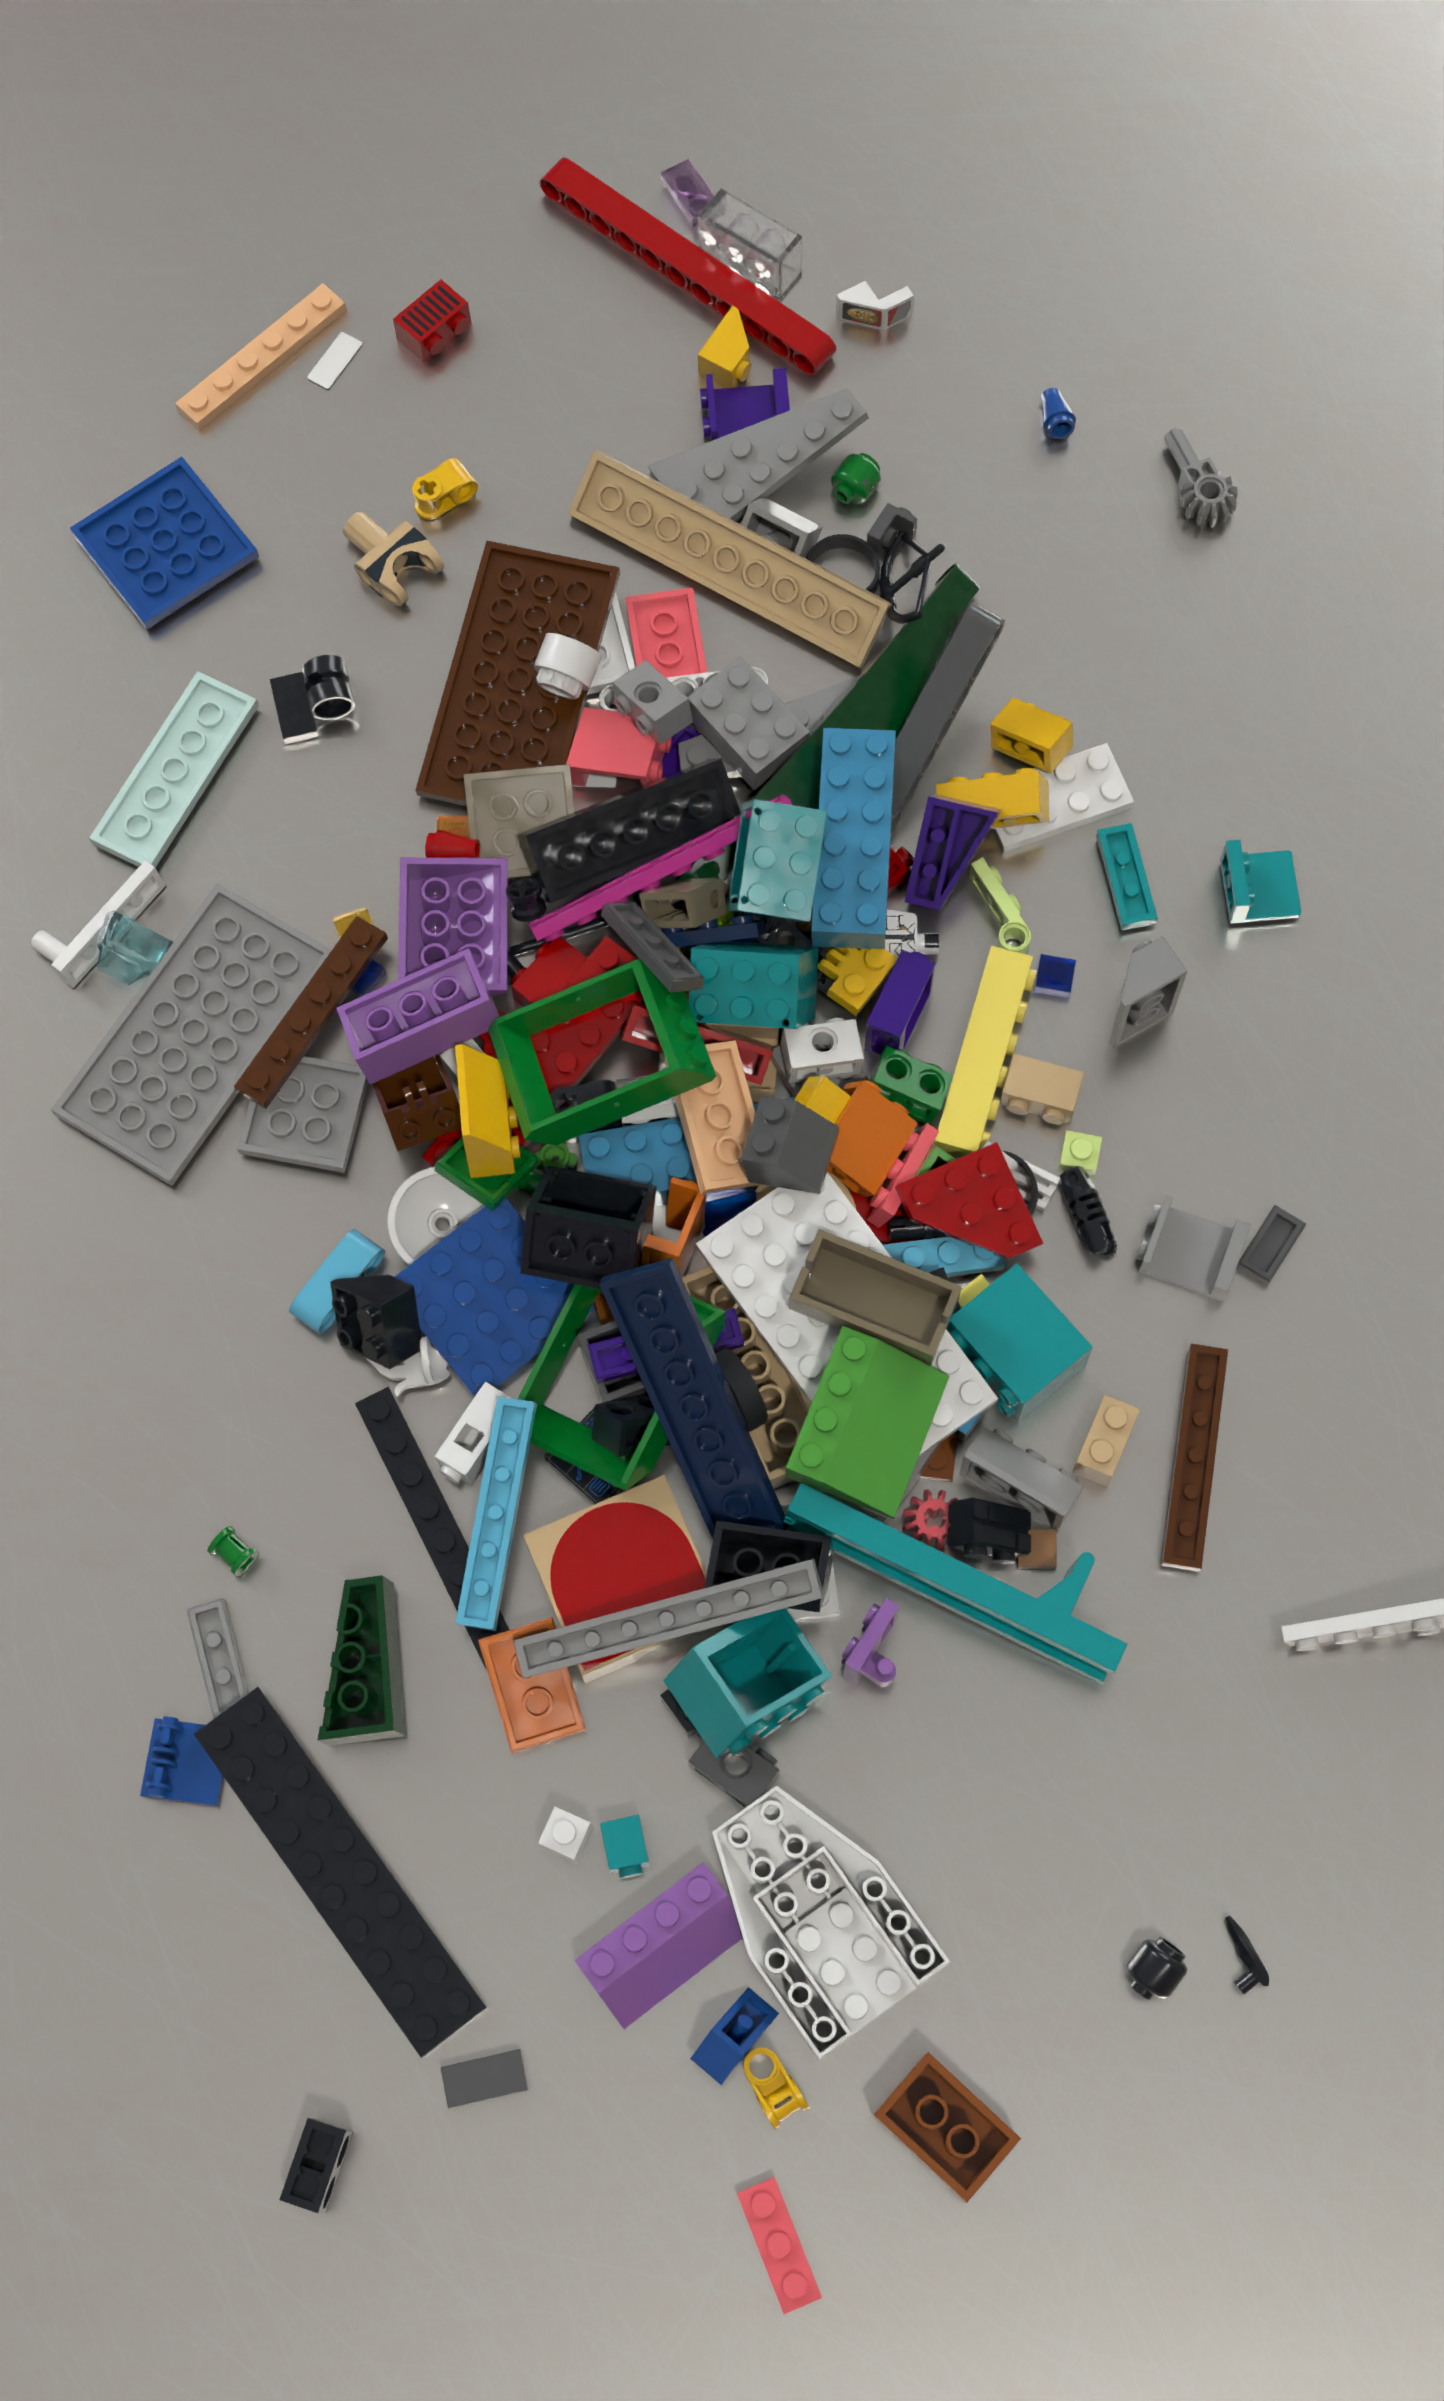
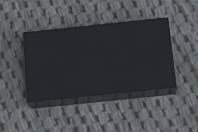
[269,672,319,745]

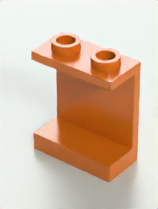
[827,1080,918,1197]
[641,1177,707,1277]

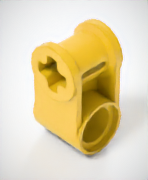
[412,458,478,520]
[743,2048,809,2129]

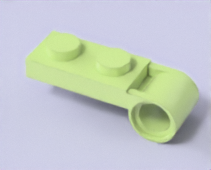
[968,857,1031,955]

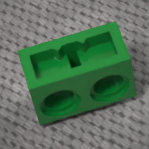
[869,1046,953,1124]

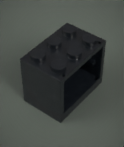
[520,1165,657,1289]

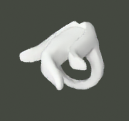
[366,1336,450,1398]

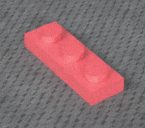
[867,1123,939,1228]
[737,2177,822,2314]

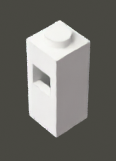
[434,1382,513,1485]

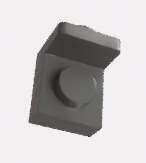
[867,503,917,557]

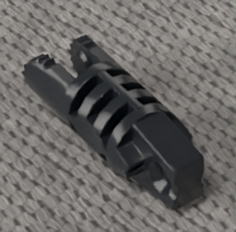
[1060,1166,1118,1257]

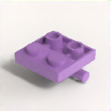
[841,1598,899,1687]

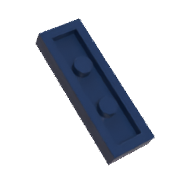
[661,914,766,947]

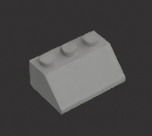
[1109,936,1187,1048]
[959,1427,1084,1533]

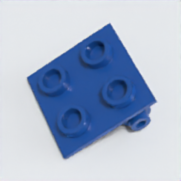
[140,1716,223,1806]

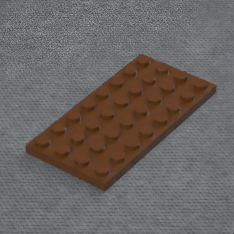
[415,541,620,806]

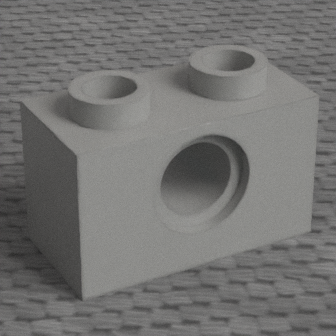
[613,660,693,744]

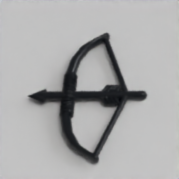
[879,531,945,624]

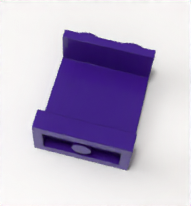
[700,368,790,441]

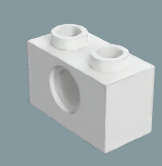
[781,1018,864,1083]

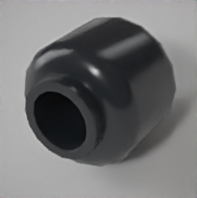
[1127,1937,1187,2000]

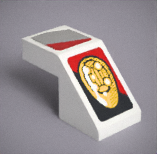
[836,281,914,330]

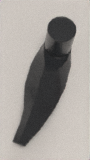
[1225,1916,1269,1995]

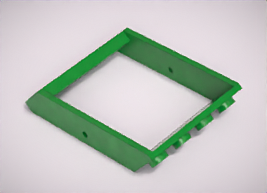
[488,959,717,1145]
[518,1284,726,1491]

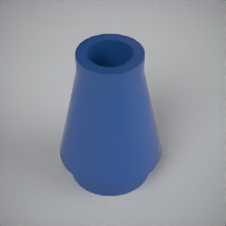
[1041,388,1076,439]

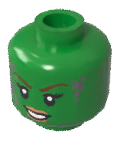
[831,453,881,505]

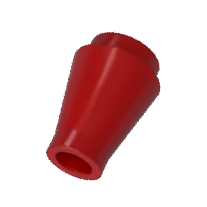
[425,830,480,858]

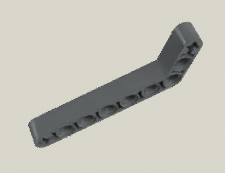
[891,603,1005,834]

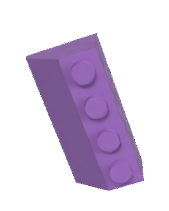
[337,948,500,1085]
[574,1862,743,2030]

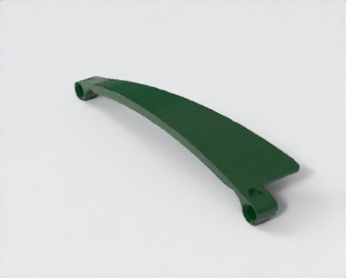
[676,563,980,921]

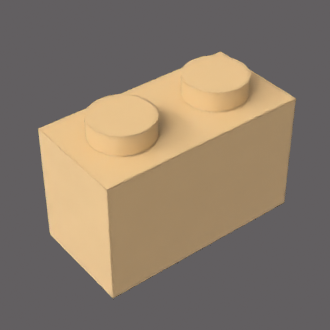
[1000,1053,1084,1124]
[1072,1394,1140,1487]

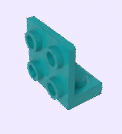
[1220,840,1301,924]

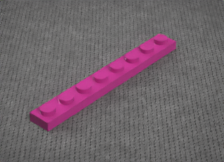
[528,794,792,942]

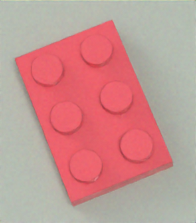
[625,587,707,678]

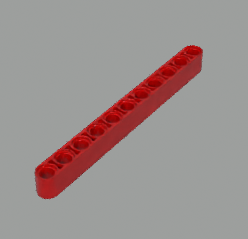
[539,157,837,376]

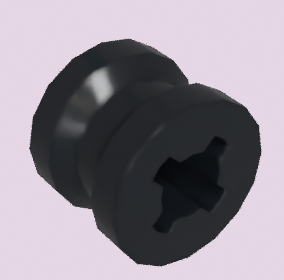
[506,878,547,922]

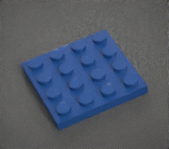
[70,456,259,630]
[395,1198,595,1397]

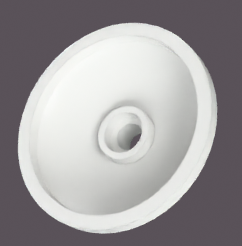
[387,1167,485,1265]

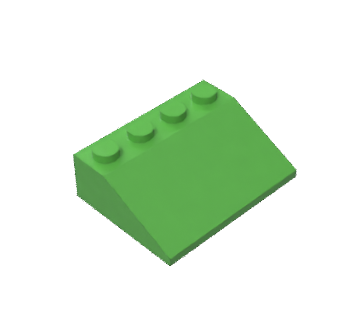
[786,1326,949,1519]

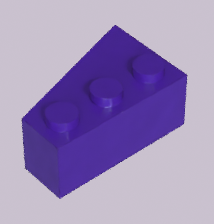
[904,794,1002,910]

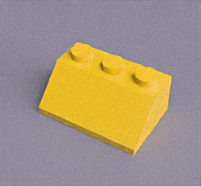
[455,1044,521,1178]

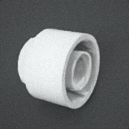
[533,633,602,700]

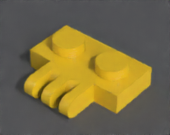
[817,947,898,1016]

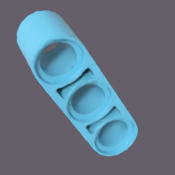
[289,1229,385,1334]

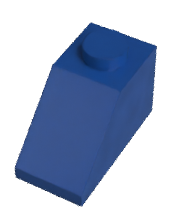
[690,1987,779,2085]

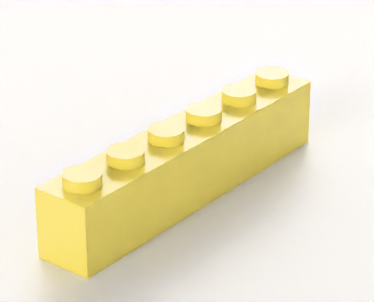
[934,945,1037,1159]

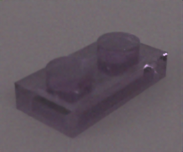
[661,159,721,228]

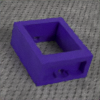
[864,949,936,1056]

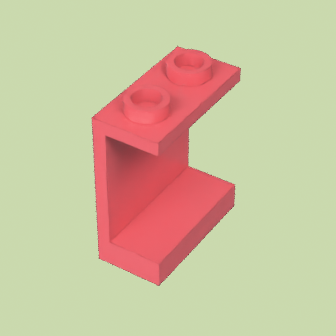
[566,707,672,787]

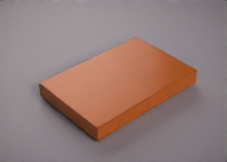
[478,1617,586,1753]

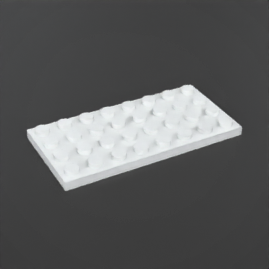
[696,1172,998,1458]

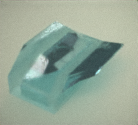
[97,910,173,985]

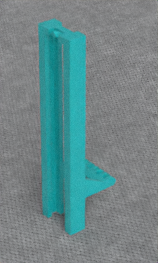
[783,1483,1128,1684]

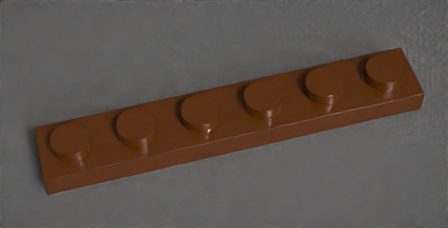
[234,916,388,1109]
[1161,1343,1228,1572]

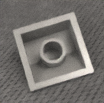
[741,497,823,558]

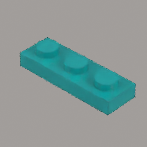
[1096,823,1158,931]

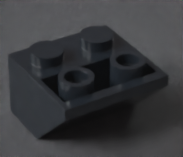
[330,1275,421,1369]

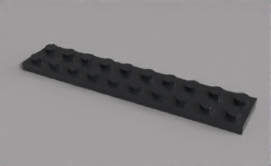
[194,1687,487,2058]

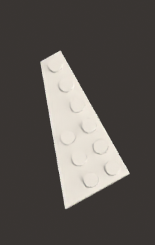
[1281,1598,1444,1651]

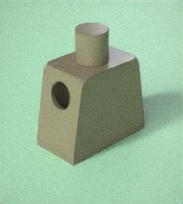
[639,878,729,928]

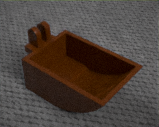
[372,1054,461,1152]

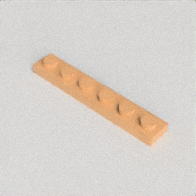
[175,283,347,431]

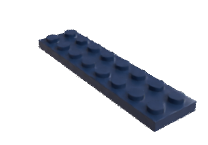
[599,1258,788,1539]

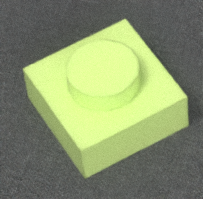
[1059,1130,1102,1176]

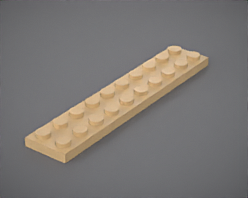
[568,451,892,668]

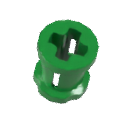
[207,1526,259,1577]

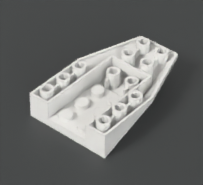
[712,1786,950,2061]

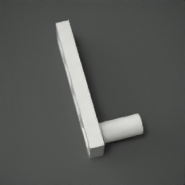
[31,861,166,988]

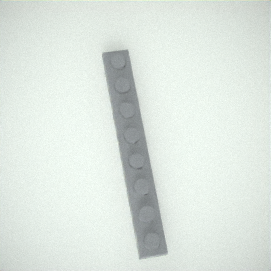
[513,1559,824,1679]

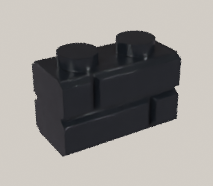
[948,1497,1031,1564]

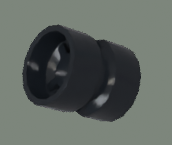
[302,655,355,720]

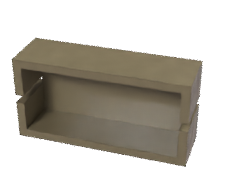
[789,1229,962,1366]

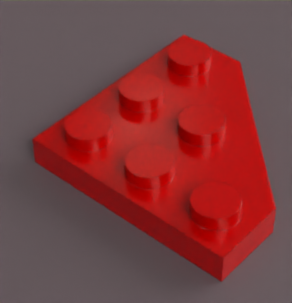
[895,1142,1044,1260]

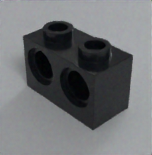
[592,1393,670,1457]
[279,2118,353,2213]

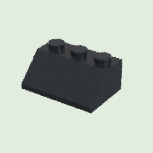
[704,1521,834,1613]

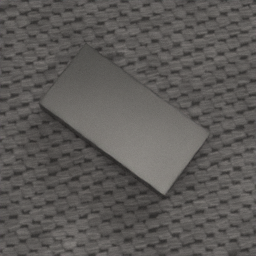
[1237,1205,1306,1286]
[440,2049,528,2109]

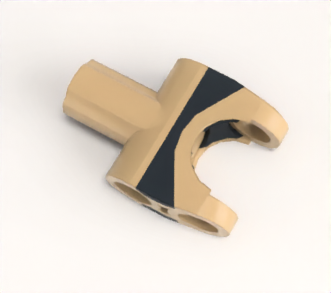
[343,511,444,606]

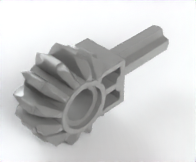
[1164,428,1238,528]

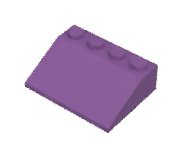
[398,857,508,996]

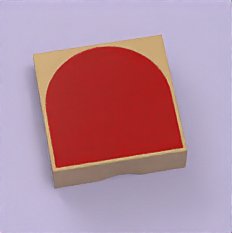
[523,1475,714,1683]

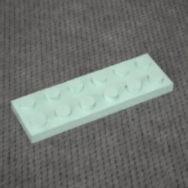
[89,671,259,868]

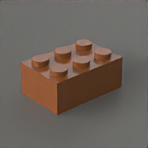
[873,2052,1021,2203]

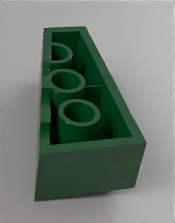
[317,1575,405,1746]

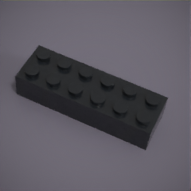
[517,758,741,903]

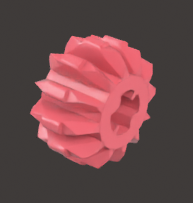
[902,1489,958,1553]

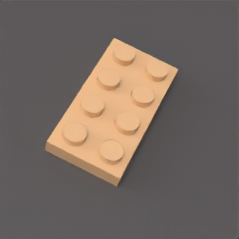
[663,1040,762,1195]

